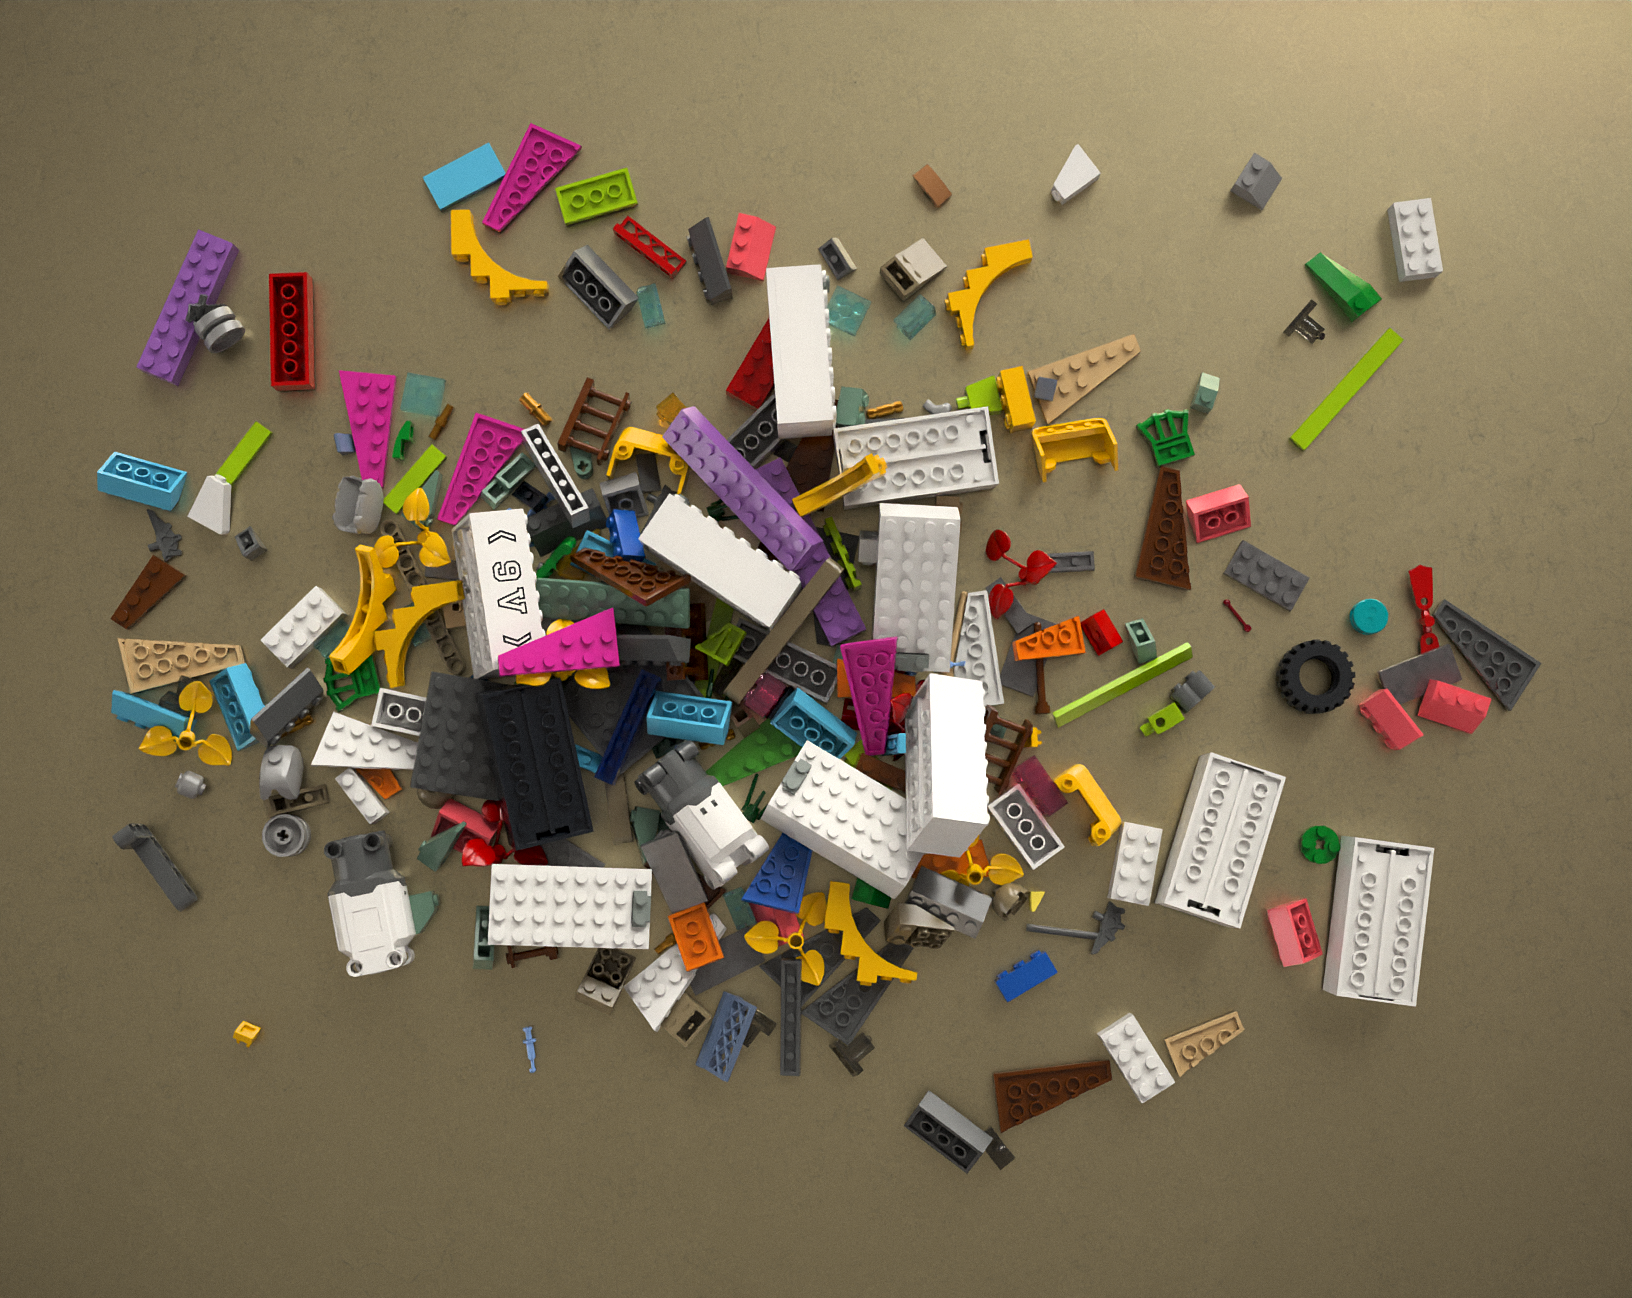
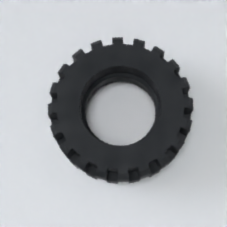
[1276,639,1356,714]

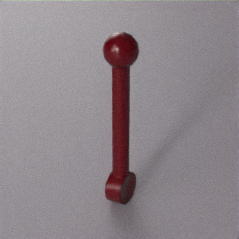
[1223,599,1252,632]

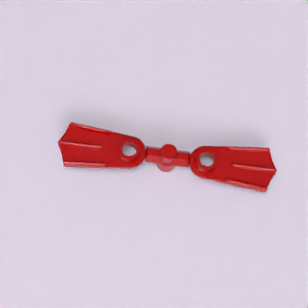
[1408,564,1439,654]

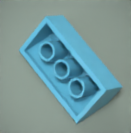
[97,452,187,511]
[209,663,265,751]
[770,687,857,759]
[111,690,197,742]
[646,691,732,745]

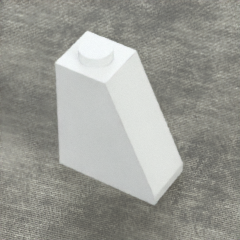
[1051,144,1101,205]
[187,474,231,535]

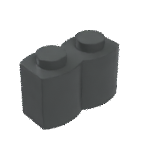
[1169,670,1215,714]

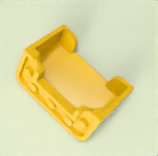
[1049,764,1121,846]

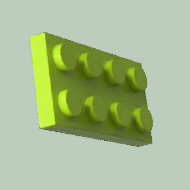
[555,167,638,225]

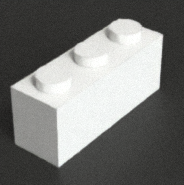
[335,767,390,825]

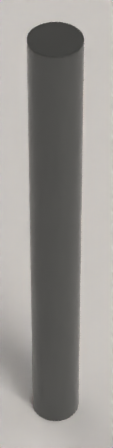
[1026,924,1098,940]

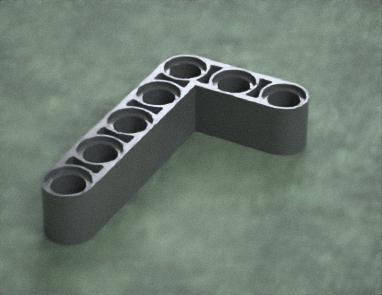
[112,823,197,912]

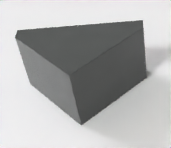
[235,526,267,561]

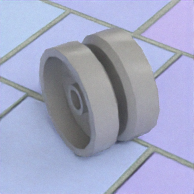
[194,306,245,353]
[262,814,311,857]

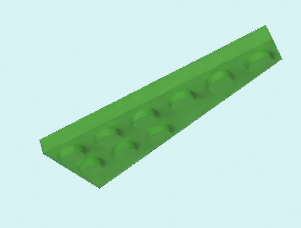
[705,718,802,787]

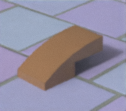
[913,164,952,206]

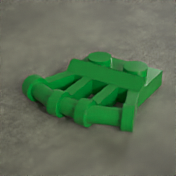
[1136,409,1195,467]
[535,536,577,578]
[323,655,381,713]

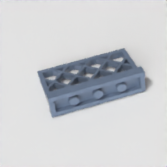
[695,991,757,1082]

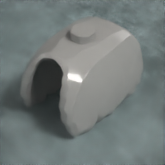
[332,476,383,534]
[259,745,304,801]

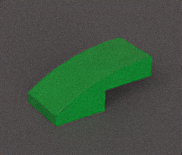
[392,421,414,461]

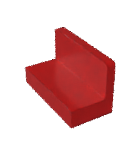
[1080,609,1123,656]

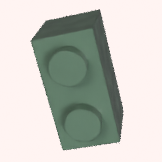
[836,386,869,428]

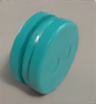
[1349,599,1388,635]

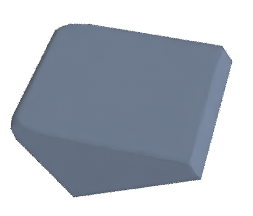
[1034,377,1057,401]
[334,433,356,456]

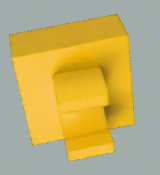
[1023,727,1042,748]
[233,1021,261,1048]

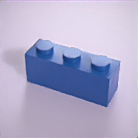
[606,509,645,562]
[994,950,1058,1002]

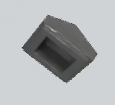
[773,440,798,463]

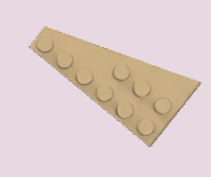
[1028,334,1141,425]
[117,638,245,694]

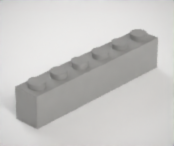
[521,424,590,528]

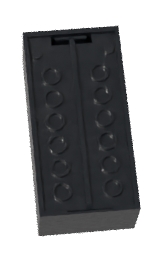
[476,676,594,851]

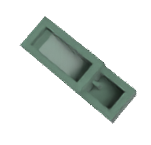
[481,452,536,510]

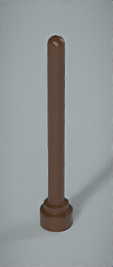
[1034,622,1050,714]

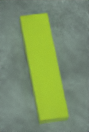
[214,421,273,487]
[383,444,447,515]

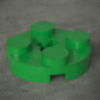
[1300,826,1340,864]

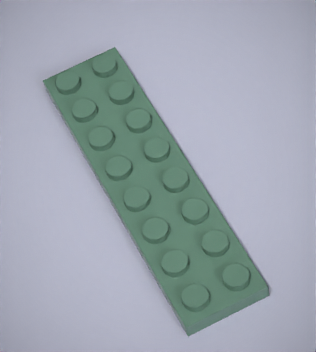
[536,578,690,629]

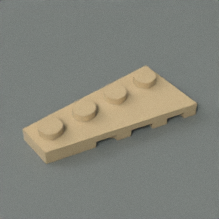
[1163,1011,1244,1077]

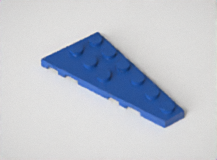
[741,833,813,914]

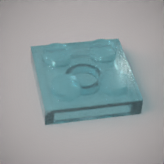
[827,285,871,337]
[400,373,446,417]

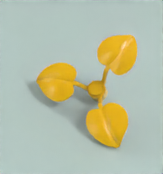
[374,488,451,568]
[516,619,610,689]
[139,681,232,766]
[941,835,1024,886]
[744,892,827,986]

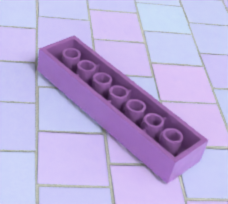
[137,229,239,386]

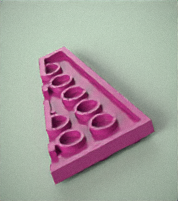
[482,123,582,232]
[339,370,397,489]
[437,413,524,526]
[498,608,620,677]
[840,636,898,756]

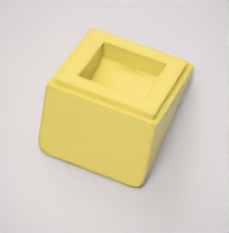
[1028,891,1045,912]

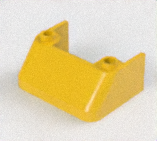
[1032,418,1119,482]
[606,427,691,496]

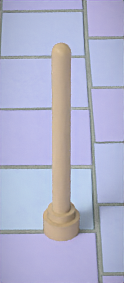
[939,591,968,677]

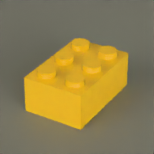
[996,366,1036,434]

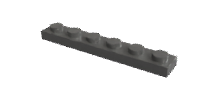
[780,958,802,1076]

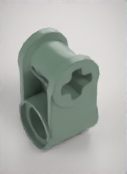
[570,441,593,479]

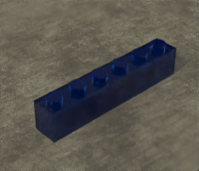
[594,669,662,785]

